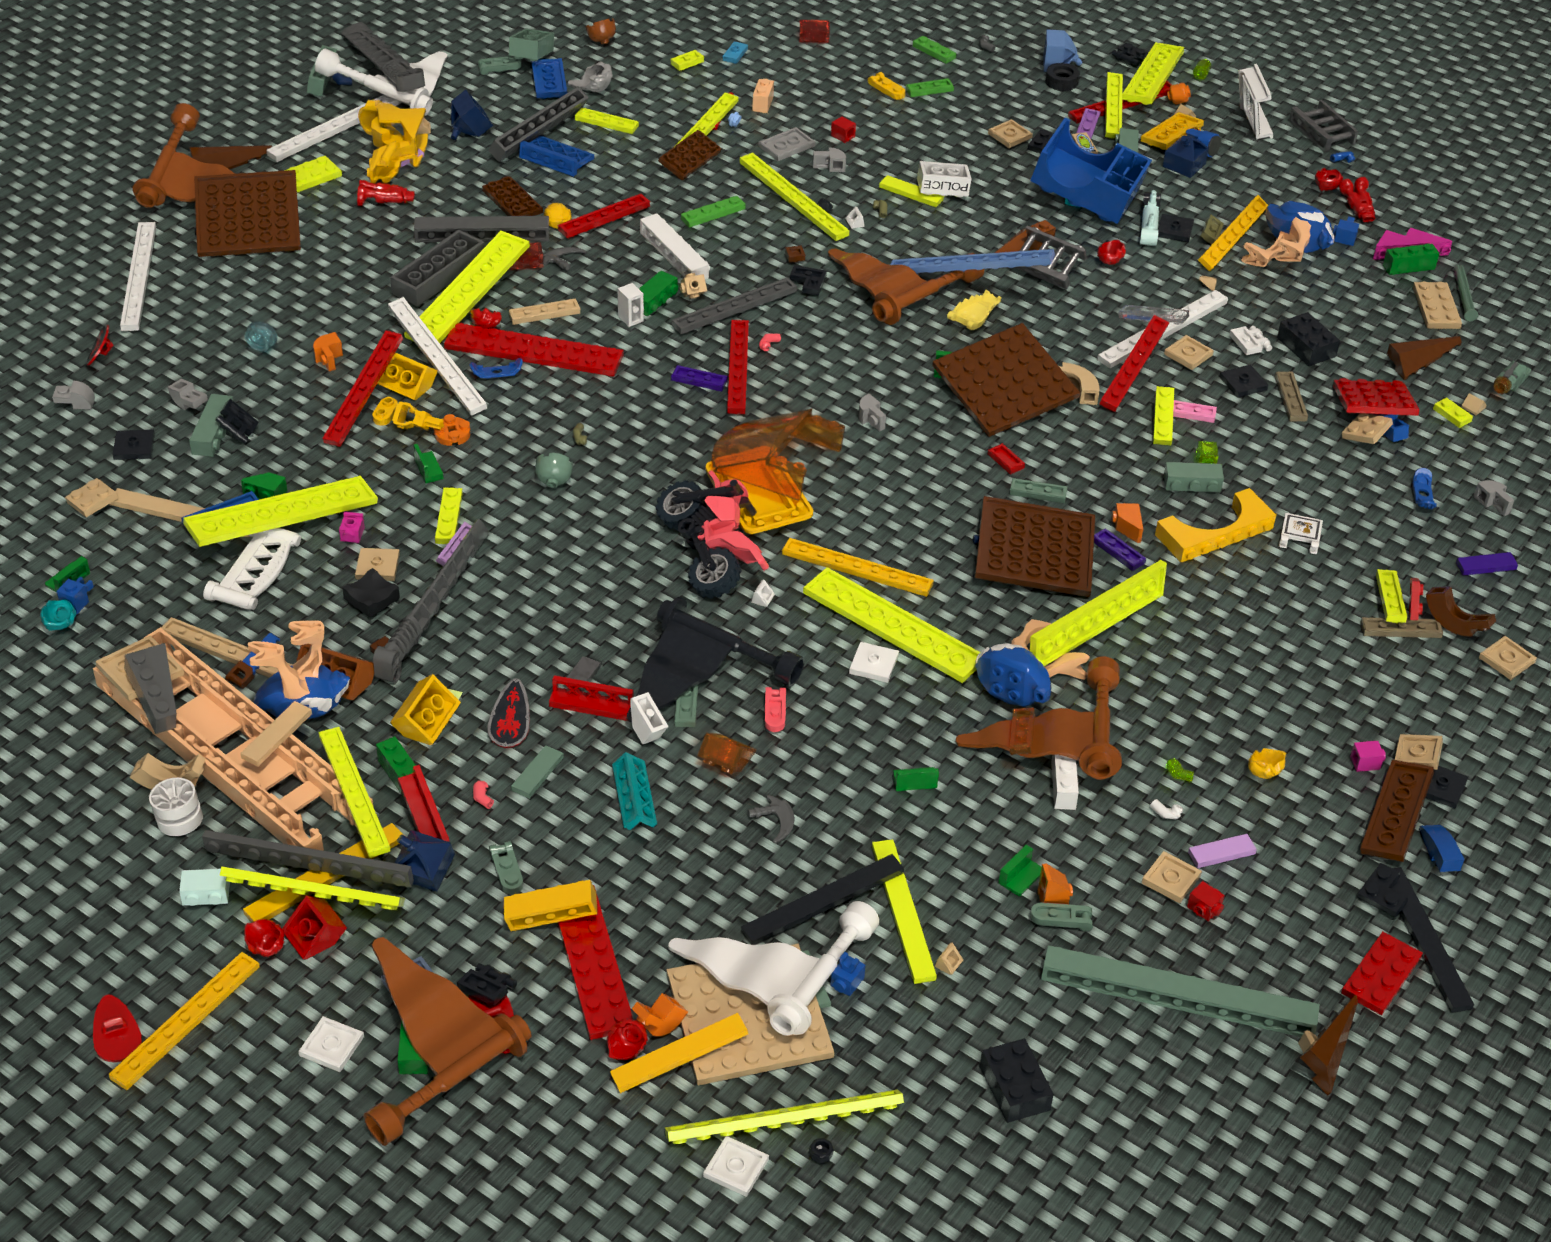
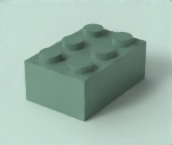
[509,28,554,61]

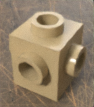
[679,273,707,299]

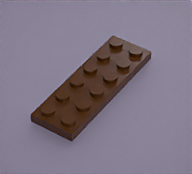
[1361,760,1434,862]

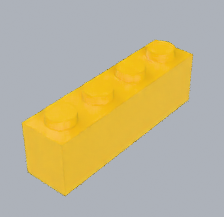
[504,880,597,931]

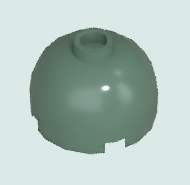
[535,453,573,488]

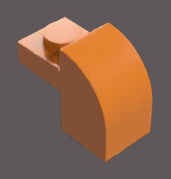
[313,332,343,371]
[632,993,688,1036]

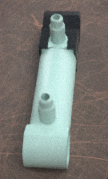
[1140,190,1161,246]

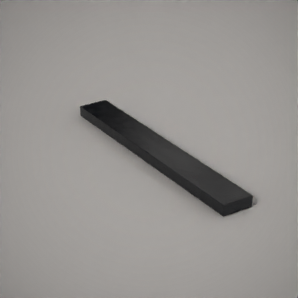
[741,854,904,945]
[1391,867,1474,1013]

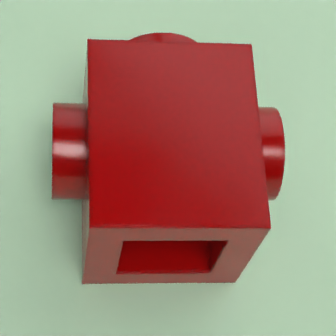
[1187,881,1225,921]

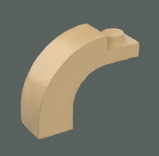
[1059,362,1100,405]
[130,753,206,790]

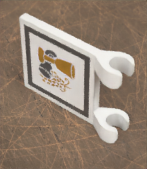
[1279,513,1323,555]

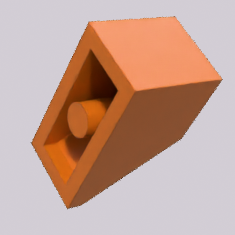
[1111,503,1143,543]
[1037,863,1073,905]

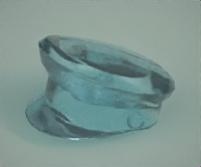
[244,321,278,352]

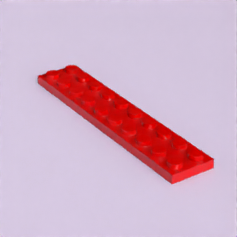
[444,323,624,377]

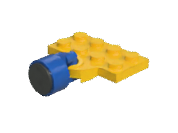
[1141,112,1221,157]

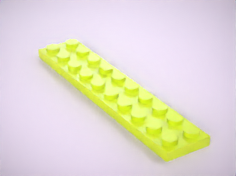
[404,231,530,343]
[183,476,378,547]
[1030,560,1167,666]
[803,567,981,683]

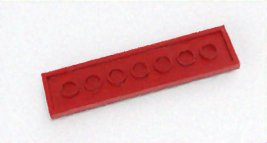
[558,885,634,1040]

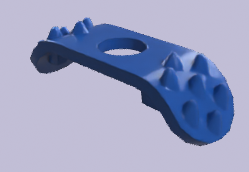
[470,358,523,378]
[1413,468,1437,509]

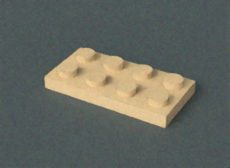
[1413,281,1462,329]

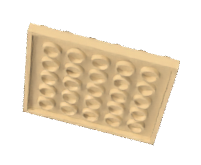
[667,943,834,1085]

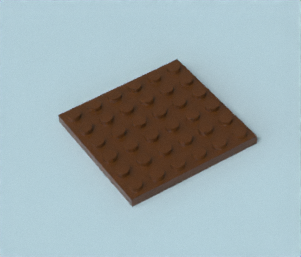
[194,170,301,257]
[932,323,1080,437]
[975,496,1095,597]

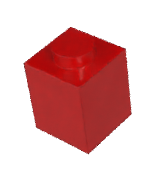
[831,116,856,143]

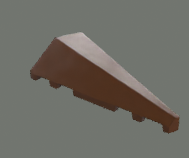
[190,145,272,170]
[1387,336,1462,380]
[1300,995,1358,1095]

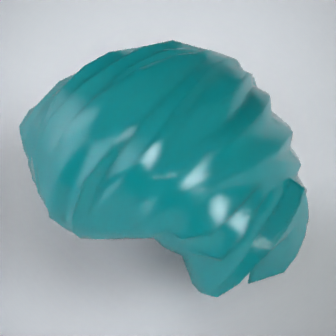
[40,599,77,631]

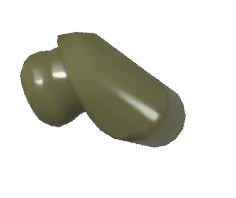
[873,200,887,218]
[573,423,587,446]

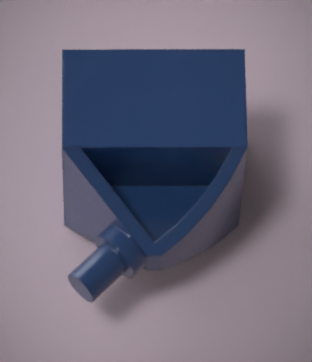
[451,90,493,140]
[1163,135,1209,178]
[395,830,455,892]

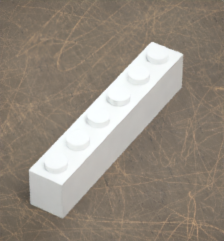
[640,214,710,279]

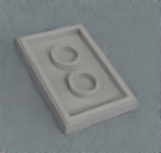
[759,127,815,161]

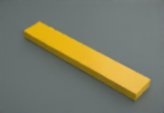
[610,1013,748,1093]

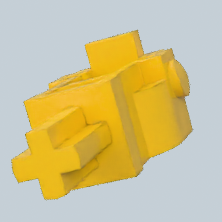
[392,402,444,430]

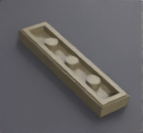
[1275,372,1308,422]
[1360,617,1443,638]

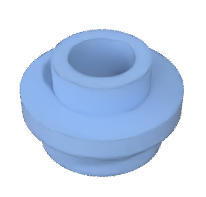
[728,111,741,127]

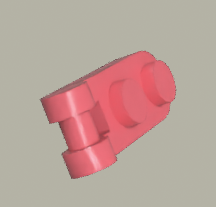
[765,687,786,732]

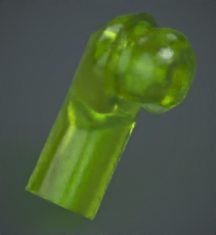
[1166,758,1194,781]

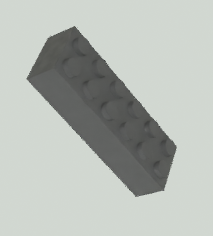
[390,230,485,307]

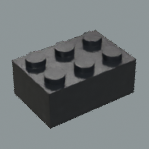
[1277,312,1340,366]
[979,1038,1054,1123]

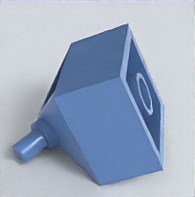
[1043,29,1082,72]

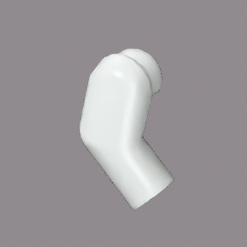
[1150,799,1183,819]

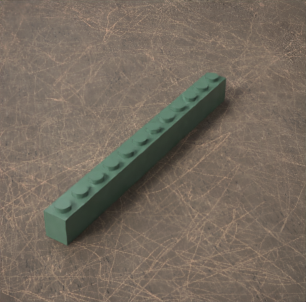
[1041,945,1320,1037]

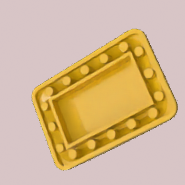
[705,447,814,534]

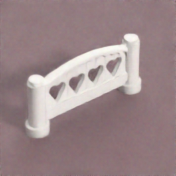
[203,528,301,610]

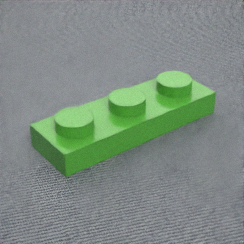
[913,36,956,64]

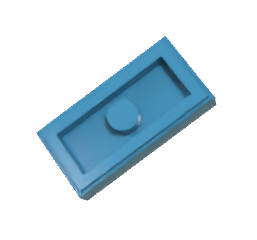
[723,41,748,64]

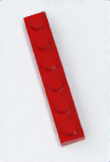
[558,194,650,238]

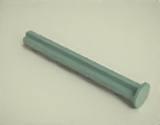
[1454,265,1478,321]

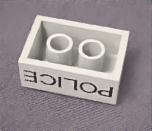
[917,161,971,197]

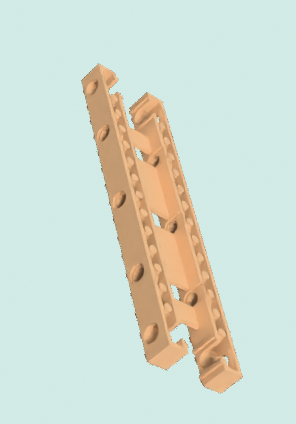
[93,627,373,851]

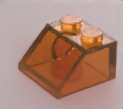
[697,732,757,774]

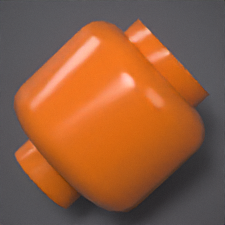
[1167,83,1191,105]

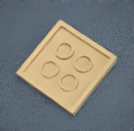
[96,635,184,701]

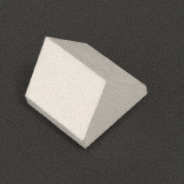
[845,207,864,229]
[751,580,775,607]

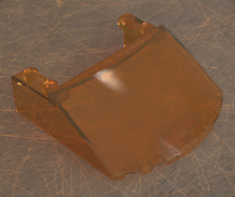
[711,408,845,500]

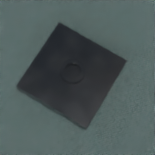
[1158,214,1194,242]
[1219,364,1269,398]
[113,429,155,460]
[1426,765,1468,809]

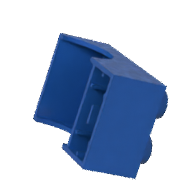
[1030,118,1152,224]

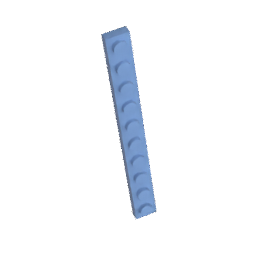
[890,249,1055,274]

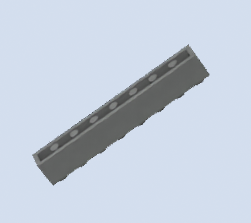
[488,86,589,162]
[414,216,549,243]

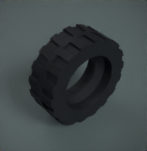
[1045,63,1080,91]

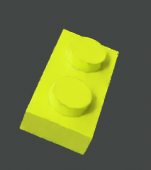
[671,50,704,71]
[1433,397,1473,428]

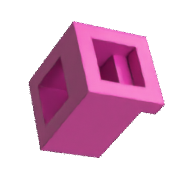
[339,512,365,543]

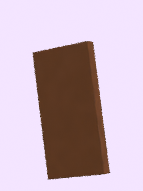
[658,130,722,181]
[482,176,543,216]

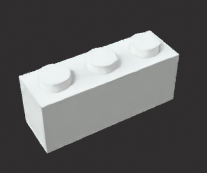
[1051,755,1079,810]

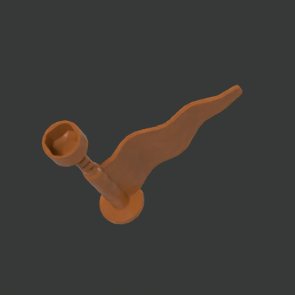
[133,103,235,207]
[828,248,984,325]
[956,657,1122,779]
[364,937,532,1146]

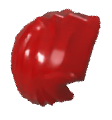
[1315,168,1343,191]
[1097,239,1126,265]
[470,308,502,329]
[244,919,285,957]
[607,1019,648,1060]

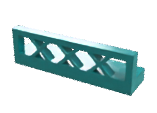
[612,752,657,830]

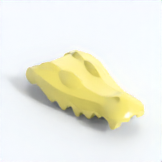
[947,290,1001,330]

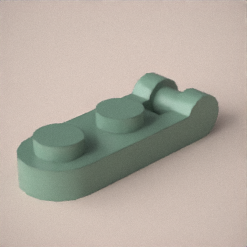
[478,56,521,75]
[489,841,523,895]
[1030,903,1093,932]

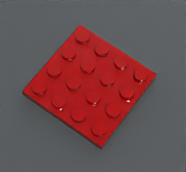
[1333,378,1419,416]

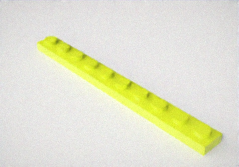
[740,153,849,241]
[665,1090,904,1144]

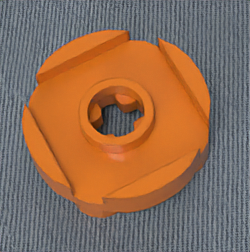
[433,414,470,446]

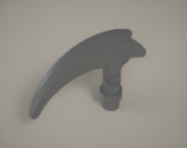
[542,247,586,270]
[747,795,795,844]

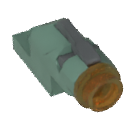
[1494,360,1531,394]

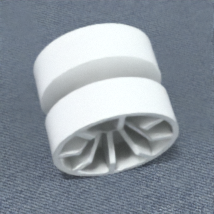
[149,778,203,836]

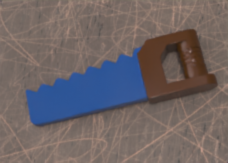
[225,633,280,689]

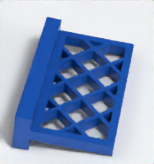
[519,136,595,177]

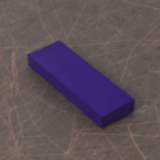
[671,365,728,392]
[1094,528,1147,571]
[1456,552,1518,575]

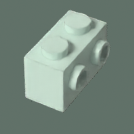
[180,869,230,906]

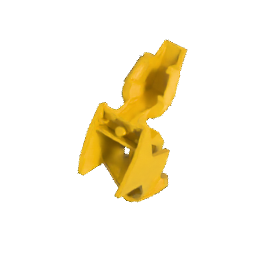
[358,99,428,183]

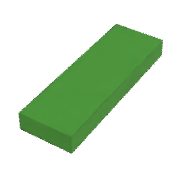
[905,78,954,97]

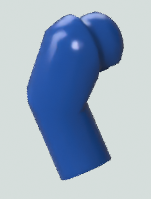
[1330,151,1355,163]

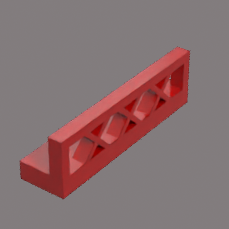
[549,675,634,721]
[398,765,450,842]

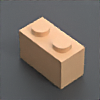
[752,79,774,113]

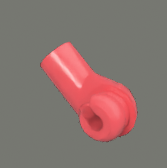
[759,334,781,351]
[473,780,494,809]

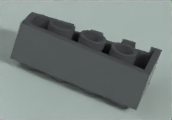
[124,643,177,734]

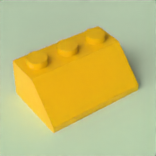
[377,352,438,400]
[390,674,461,745]

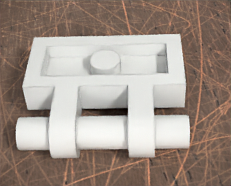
[1229,326,1272,355]

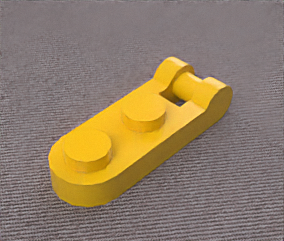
[868,72,906,100]

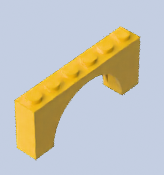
[1155,488,1276,562]

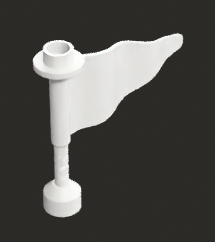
[315,48,447,116]
[668,901,879,1035]

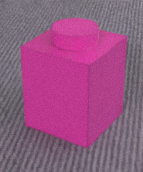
[1350,741,1386,772]

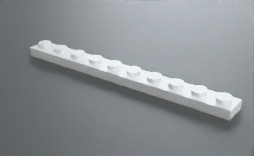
[266,95,402,162]
[120,222,156,331]
[1097,290,1228,369]
[388,297,487,416]

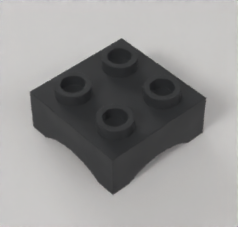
[342,568,400,618]

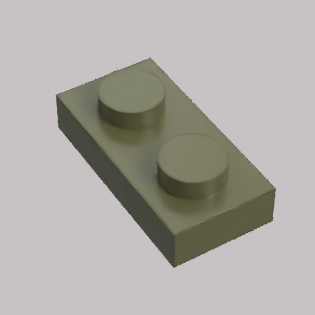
[1200,215,1224,244]

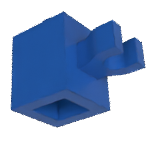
[1333,216,1359,246]
[57,577,94,614]
[831,952,866,996]

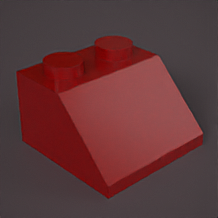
[282,895,347,960]

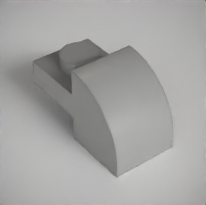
[813,148,846,172]
[167,379,208,410]
[52,381,95,410]
[859,394,886,432]
[1474,480,1514,516]

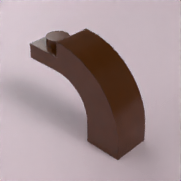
[1426,586,1496,637]

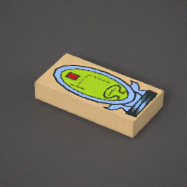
[1071,132,1098,154]

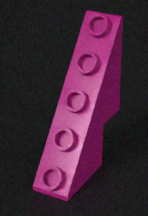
[1373,228,1452,260]

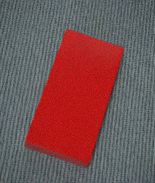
[987,443,1025,475]

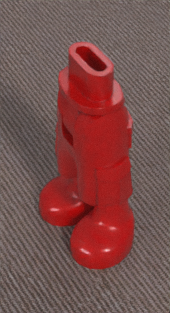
[1339,177,1375,222]
[357,180,415,206]

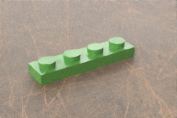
[681,196,746,228]

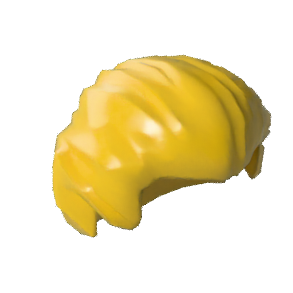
[544,203,572,229]
[1248,748,1286,779]

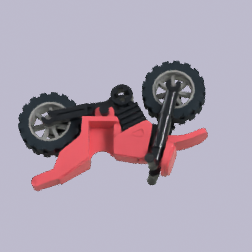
[656,470,769,599]

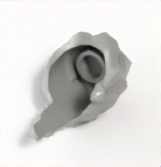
[567,61,613,92]

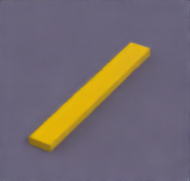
[1198,195,1269,272]
[782,538,934,597]
[243,823,402,922]
[108,952,259,1091]

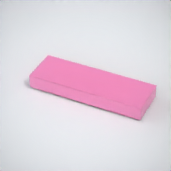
[1173,400,1217,423]

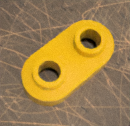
[372,397,398,426]

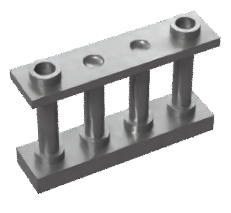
[1289,100,1358,153]
[1014,225,1087,290]

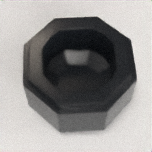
[817,197,833,213]
[809,1138,834,1164]

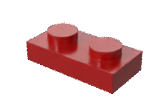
[1409,578,1423,620]

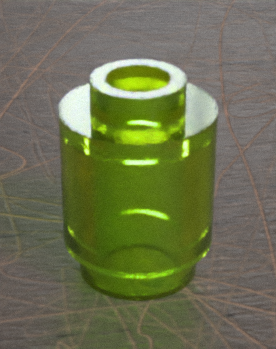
[1193,59,1211,80]

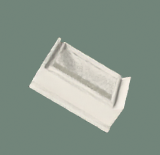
[1238,64,1273,139]

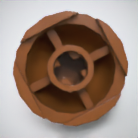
[585,18,616,45]

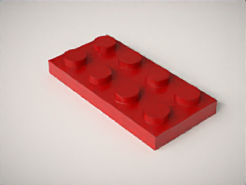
[1341,931,1423,1016]

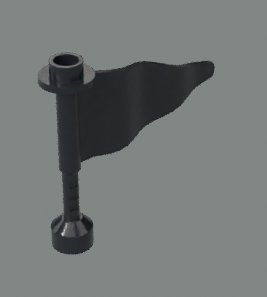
[626,597,805,723]

